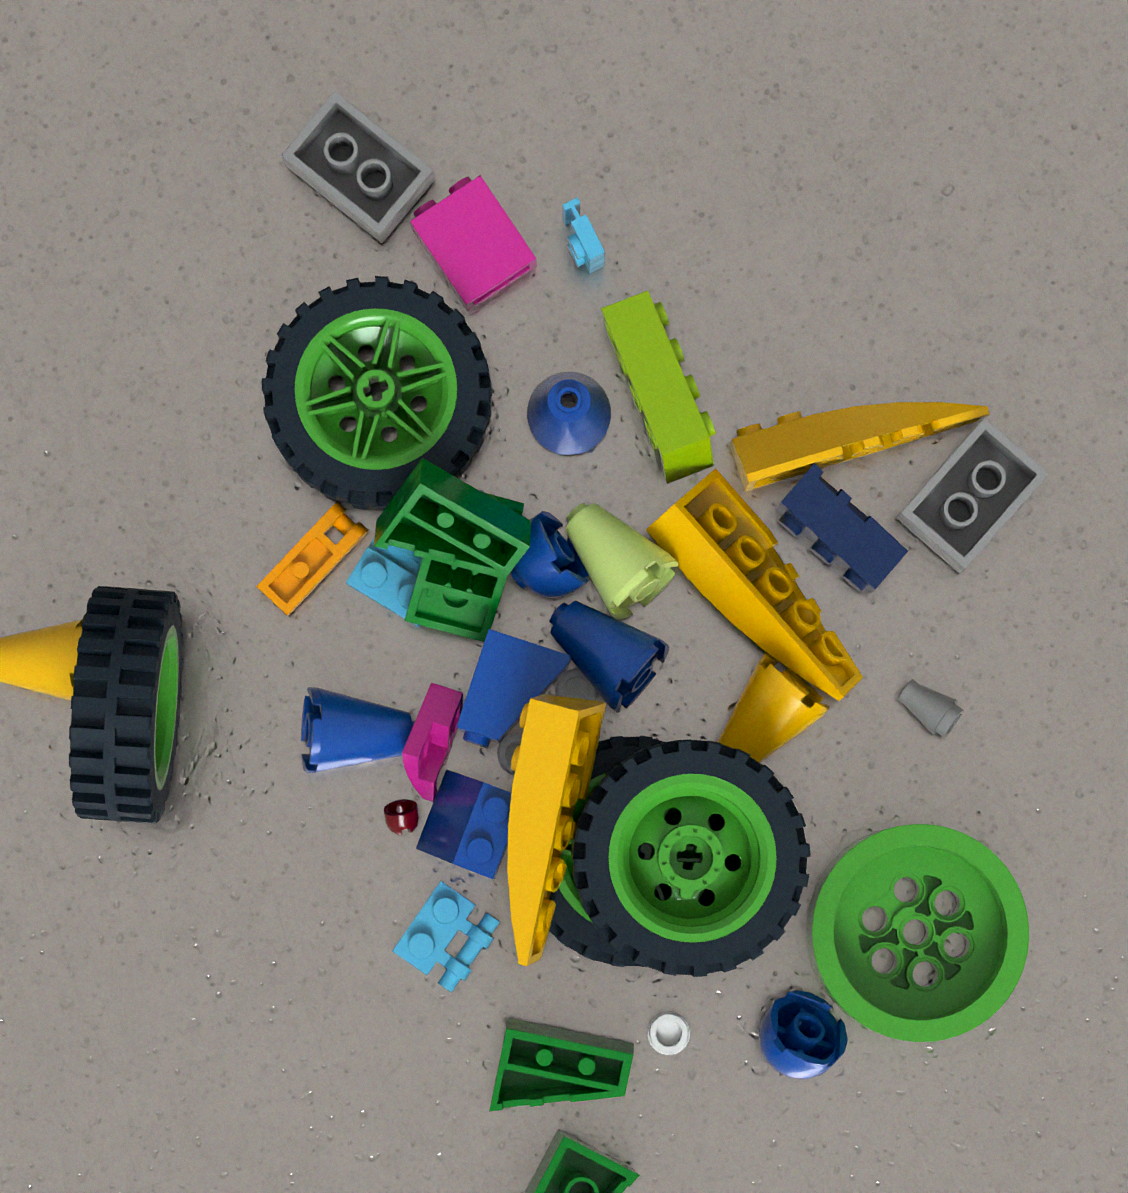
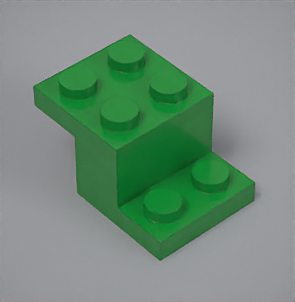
[404,492,524,642]

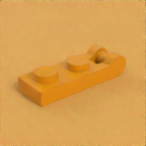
[256,502,369,616]

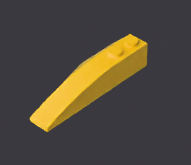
[730,402,990,492]
[645,468,863,701]
[507,694,606,966]

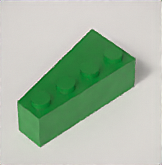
[525,1130,640,1193]

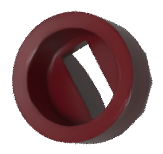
[384,799,419,835]

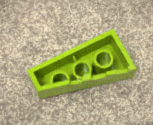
[601,290,716,484]

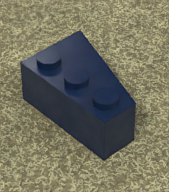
[776,463,908,593]

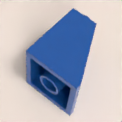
[456,629,571,748]
[416,769,511,879]

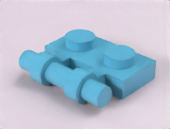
[392,881,500,992]

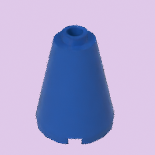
[527,372,611,455]
[549,601,669,713]
[301,687,415,773]

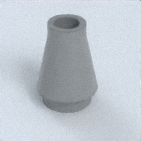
[898,679,964,738]

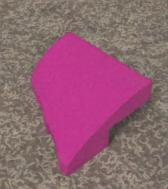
[402,683,463,802]

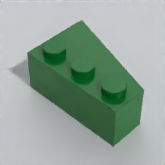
[374,458,531,577]
[489,1018,634,1112]

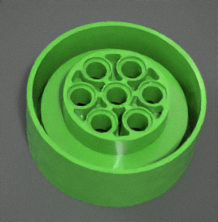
[806,824,1029,1042]

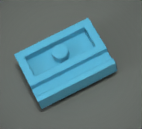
[562,197,605,274]
[346,535,420,628]

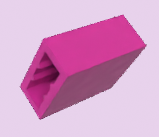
[410,175,537,311]

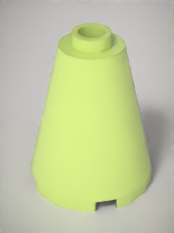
[565,503,679,620]

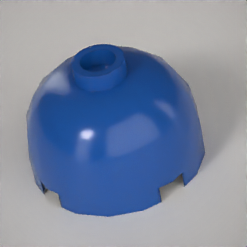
[511,511,589,598]
[759,990,848,1079]

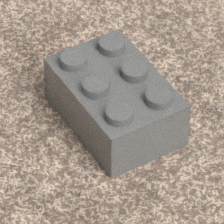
[281,91,435,243]
[896,418,1049,574]

